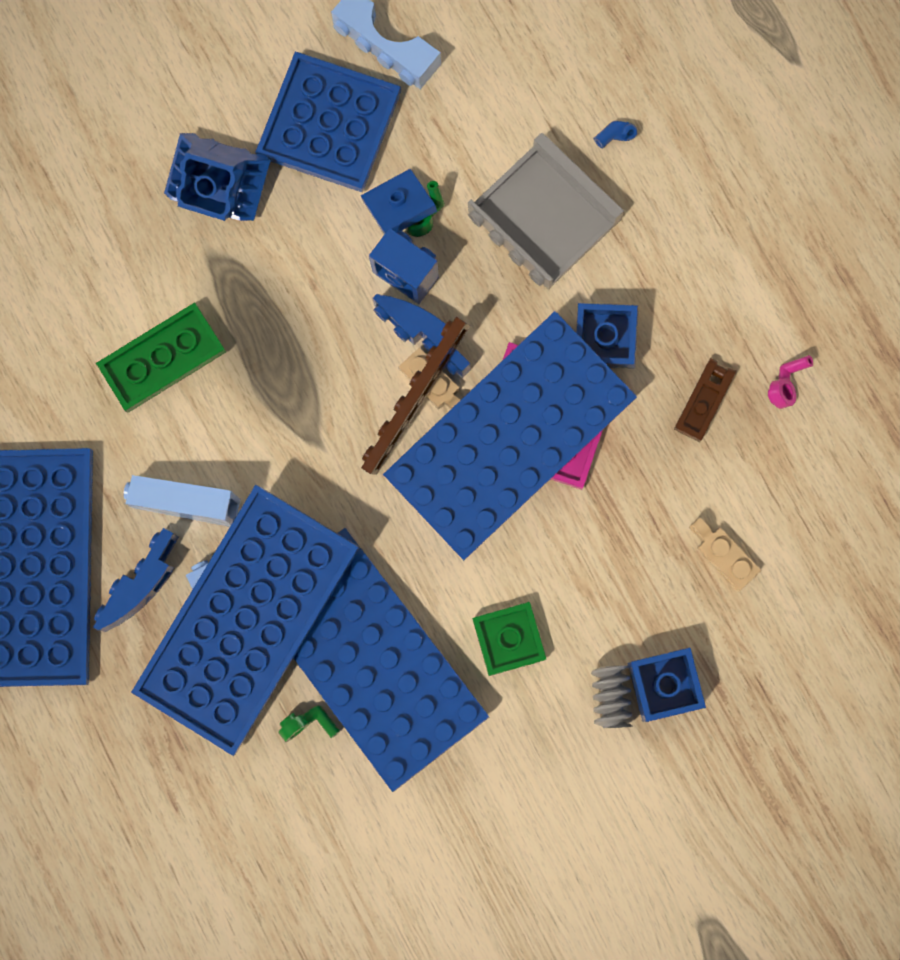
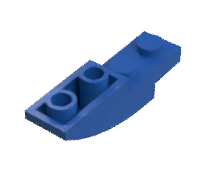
[373,294,471,378]
[93,528,179,632]

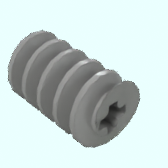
[591,666,633,728]

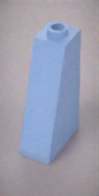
[123,475,241,527]

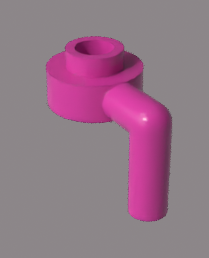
[768,355,814,409]

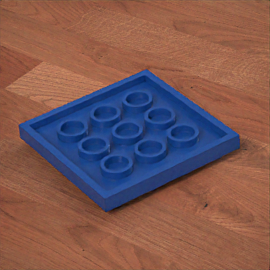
[255,51,401,193]

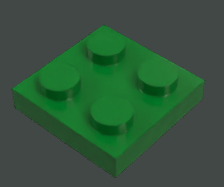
[472,602,547,676]

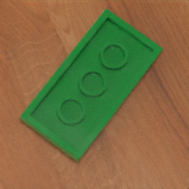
[96,302,226,413]

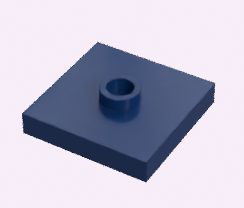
[360,169,437,234]

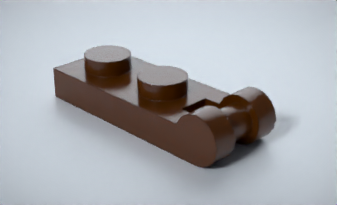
[674,358,736,443]

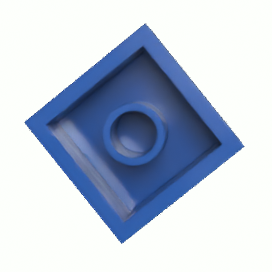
[369,228,439,304]
[577,303,638,369]
[628,648,706,722]

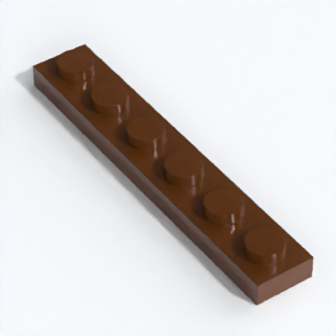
[361,317,470,475]

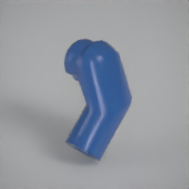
[593,121,637,149]

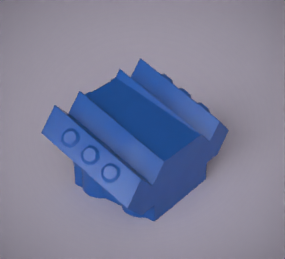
[164,133,271,221]

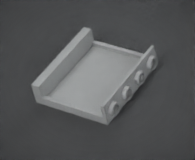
[468,133,624,290]

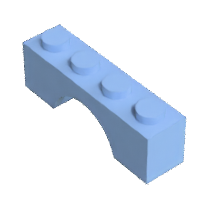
[331,0,441,90]

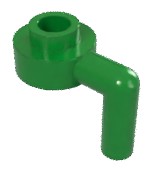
[406,181,444,237]
[278,705,340,743]

